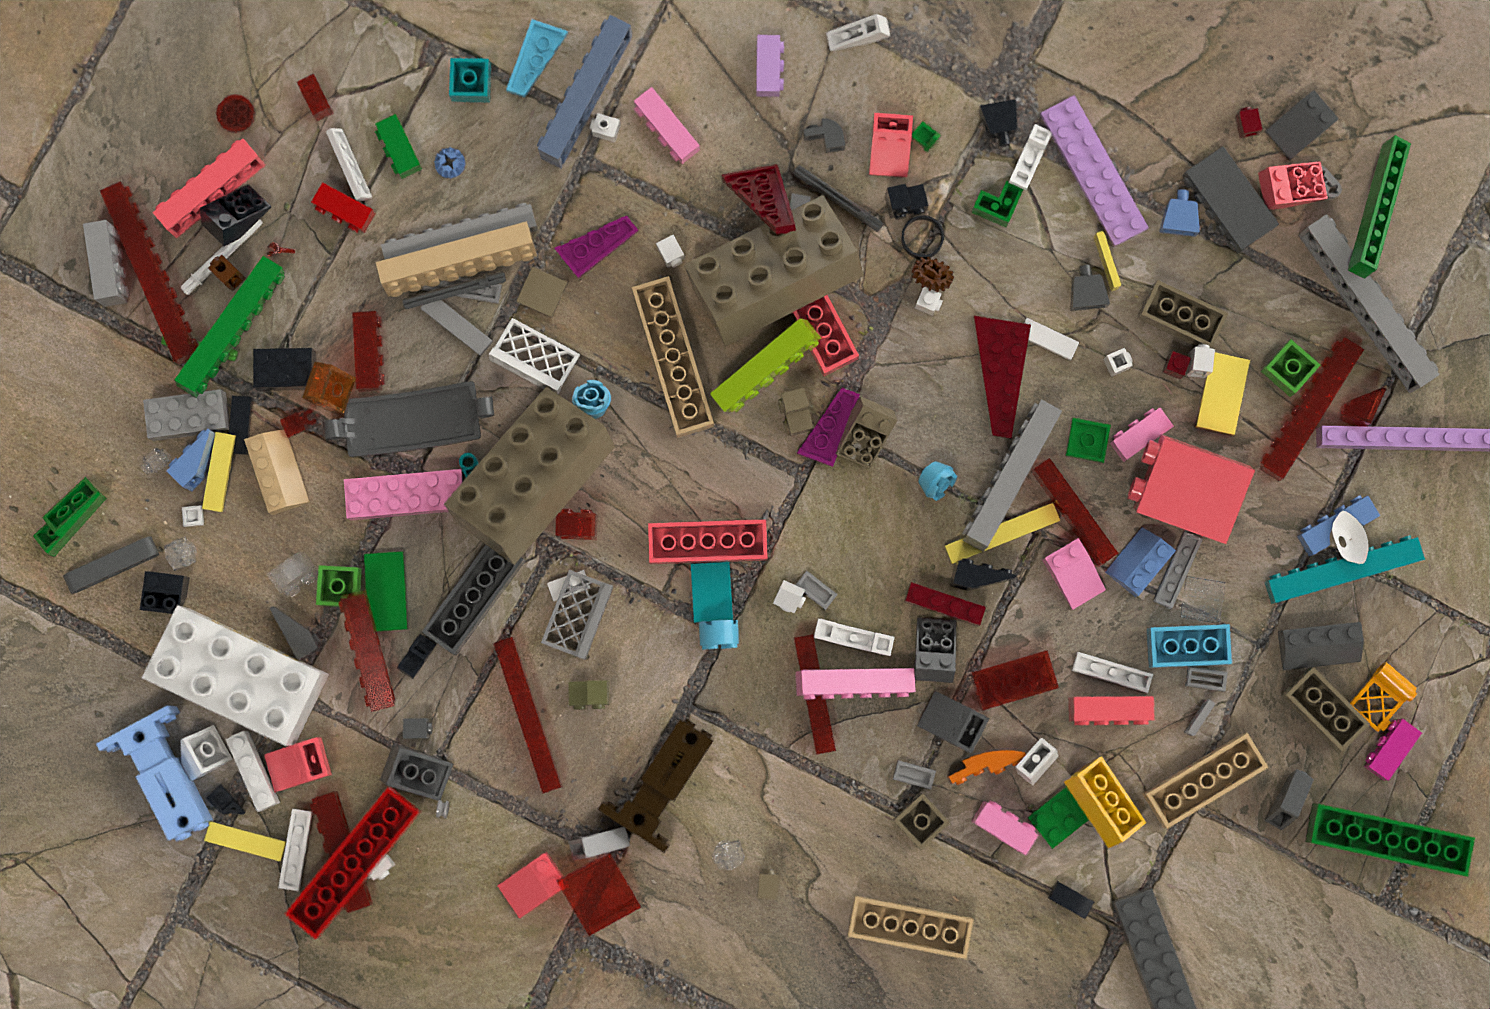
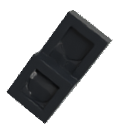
[397,634,436,679]
[1048,881,1094,919]

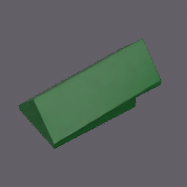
[33,477,107,557]

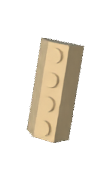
[244,429,310,515]

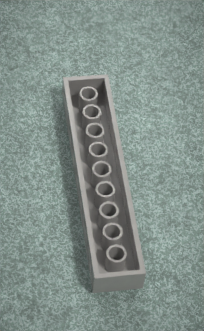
[1298,214,1440,393]

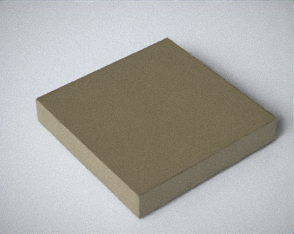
[516,267,568,318]

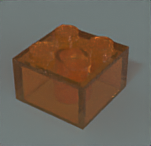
[302,362,356,414]

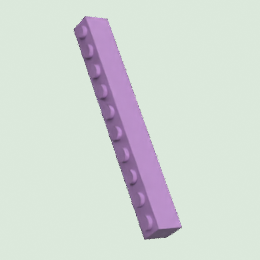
[1316,426,1490,452]

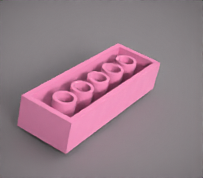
[344,469,464,521]

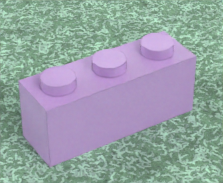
[756,35,784,97]

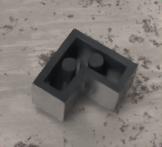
[885,183,929,220]

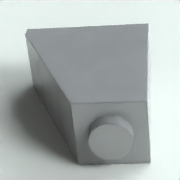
[568,827,630,860]

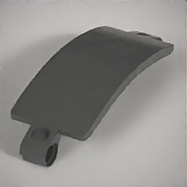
[323,381,494,457]

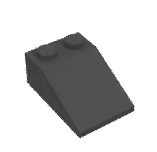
[1265,90,1339,160]
[380,743,454,801]

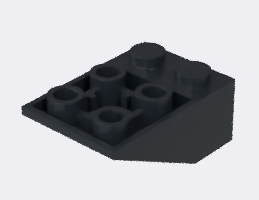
[200,184,271,246]
[950,558,1016,591]

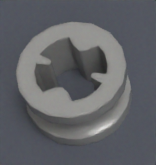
[436,800,449,819]

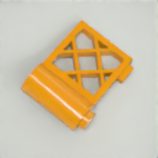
[1350,662,1417,732]

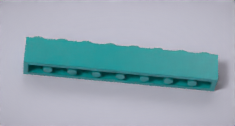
[1264,535,1425,604]

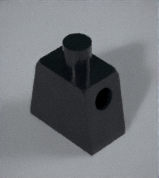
[978,99,1017,147]

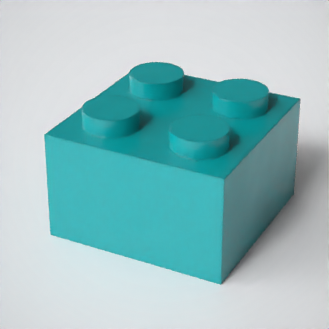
[449,58,491,103]

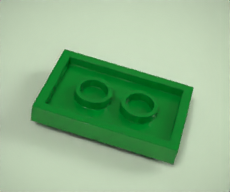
[1027,786,1089,849]

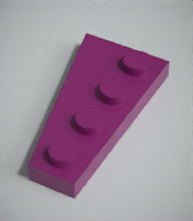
[554,215,639,279]
[797,388,860,467]

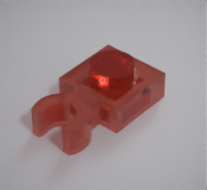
[280,409,317,439]

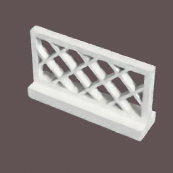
[489,318,580,394]

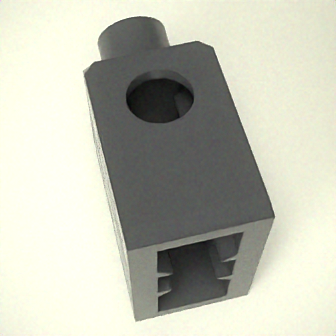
[1070,265,1110,311]

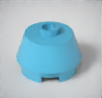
[572,380,611,419]
[918,461,957,501]

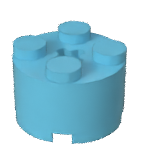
[699,620,739,650]

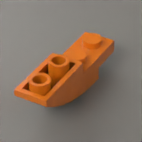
[947,750,1026,785]

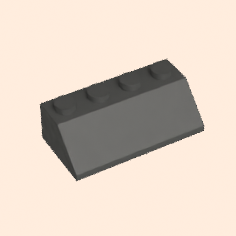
[1278,622,1364,670]

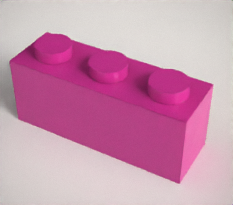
[1364,719,1422,781]

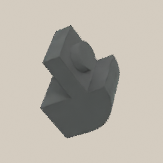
[803,118,845,153]

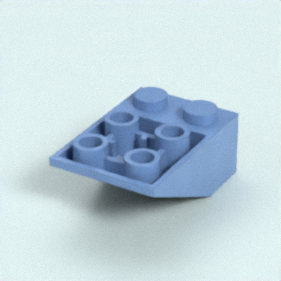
[167,429,215,491]

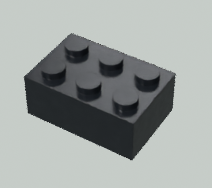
[253,348,316,391]

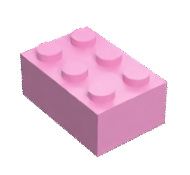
[971,801,1038,855]

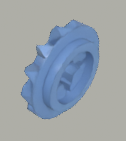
[434,147,465,178]

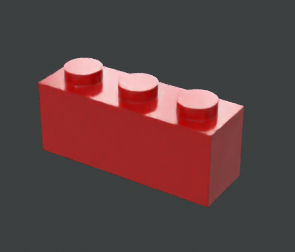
[311,182,376,233]

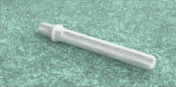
[180,219,263,295]

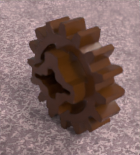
[911,257,954,292]

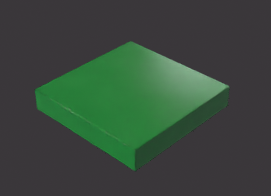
[1065,417,1111,463]

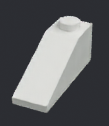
[826,14,890,51]

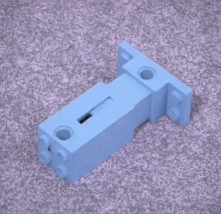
[96,705,213,842]

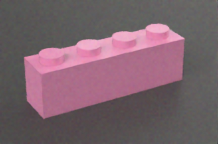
[633,87,700,164]

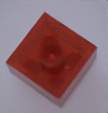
[555,509,598,540]

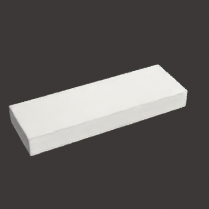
[1024,318,1079,361]

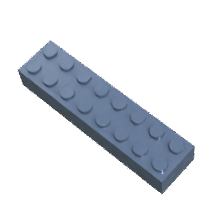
[537,15,632,169]

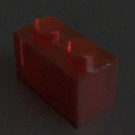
[297,74,334,122]

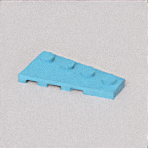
[506,19,568,98]

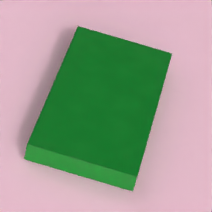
[364,551,408,632]

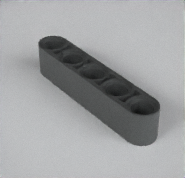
[63,536,159,594]

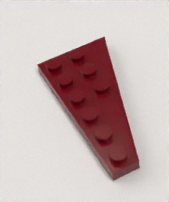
[721,164,796,234]

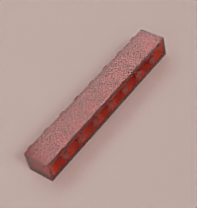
[1259,337,1364,481]
[494,637,563,794]

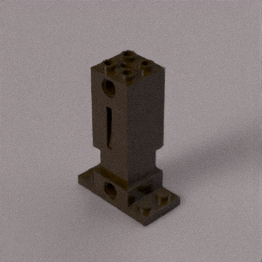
[597,718,713,853]

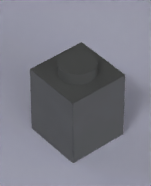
[403,718,433,739]

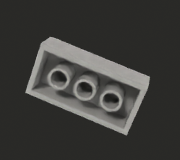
[83,220,129,307]
[143,389,230,441]

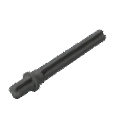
[793,165,883,232]
[403,271,506,309]

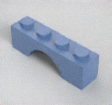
[1297,495,1380,556]

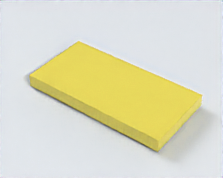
[1195,352,1250,436]

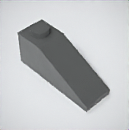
[269,606,322,660]

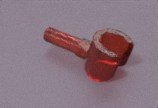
[267,243,295,257]

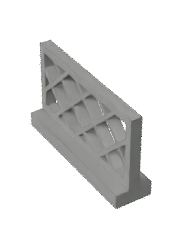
[541,570,613,660]

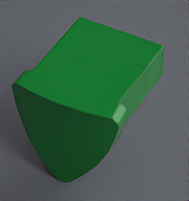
[911,121,941,153]

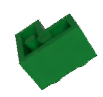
[971,181,1024,228]

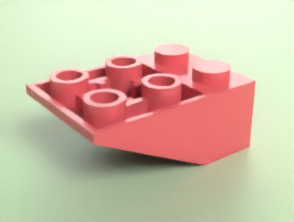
[869,113,913,178]
[1258,161,1328,210]
[264,737,332,793]

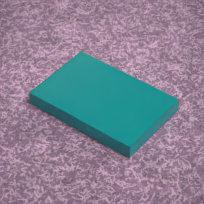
[691,562,733,623]

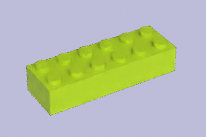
[710,319,821,412]

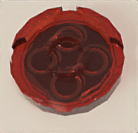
[216,94,256,133]

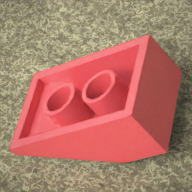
[498,852,569,919]

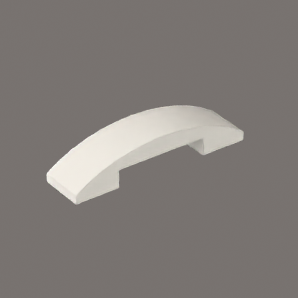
[1009,124,1052,190]
[814,618,895,656]

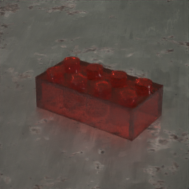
[969,650,1059,711]

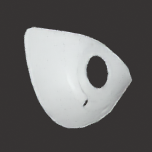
[1332,511,1368,564]

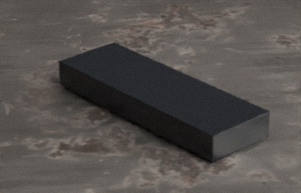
[229,395,253,455]

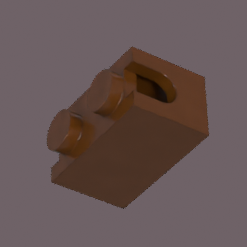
[208,255,246,292]

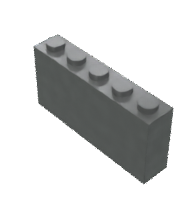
[1182,146,1279,254]

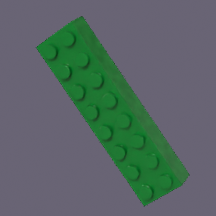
[1305,803,1475,877]

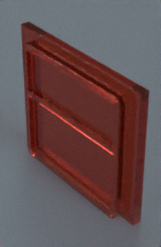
[556,852,641,936]

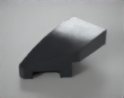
[206,784,246,815]

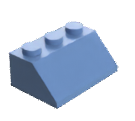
[1105,527,1176,597]

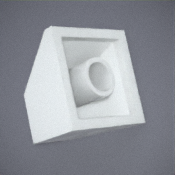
[181,725,232,782]

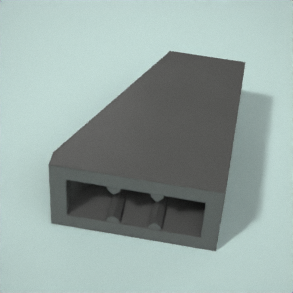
[1265,769,1314,830]

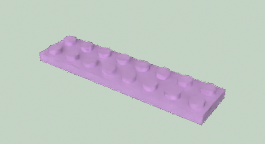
[1040,95,1149,247]

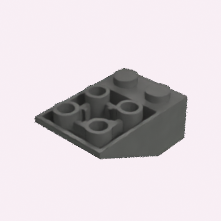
[914,617,956,683]
[917,691,990,754]

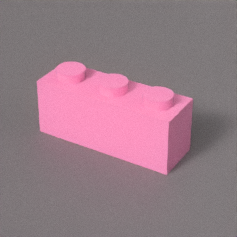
[1110,408,1174,462]

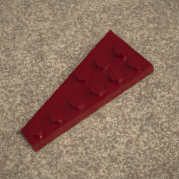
[974,316,1031,439]

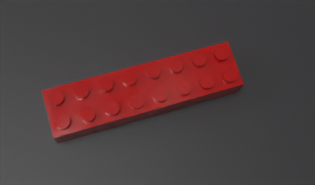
[285,787,422,940]

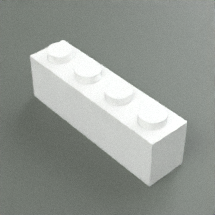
[226,731,280,812]

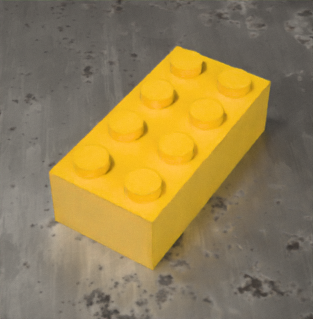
[1064,756,1146,848]

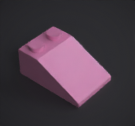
[1042,538,1106,610]

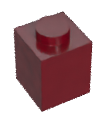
[1235,107,1263,138]
[1162,351,1191,379]

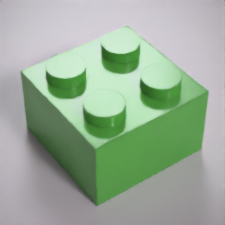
[1261,339,1320,397]
[316,565,362,608]

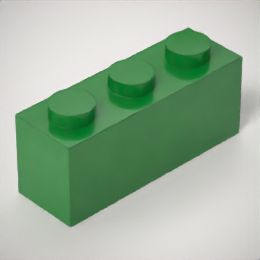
[374,114,422,179]

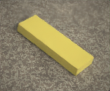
[1094,231,1121,291]

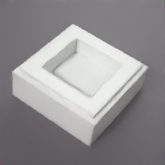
[182,505,204,527]

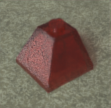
[1339,387,1386,427]

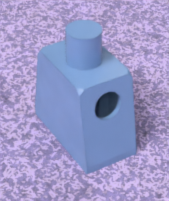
[1159,190,1200,237]

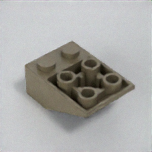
[836,396,898,468]

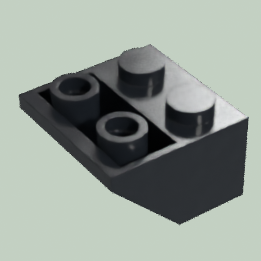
[139,571,190,614]

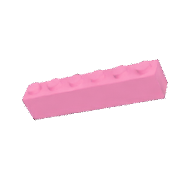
[796,668,915,699]

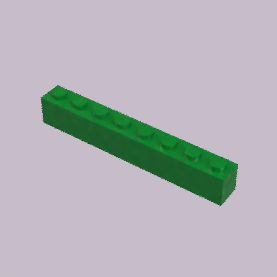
[1348,135,1411,279]
[174,256,285,398]

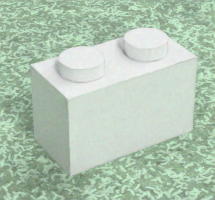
[1185,344,1215,378]
[1016,738,1058,786]

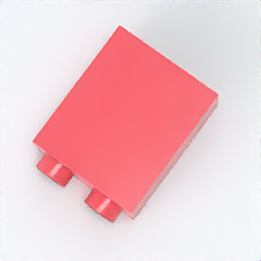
[1127,434,1255,544]

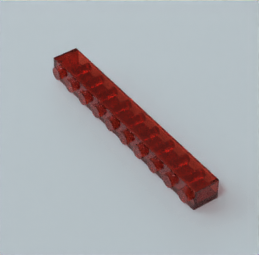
[99,181,199,365]

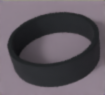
[901,215,944,259]

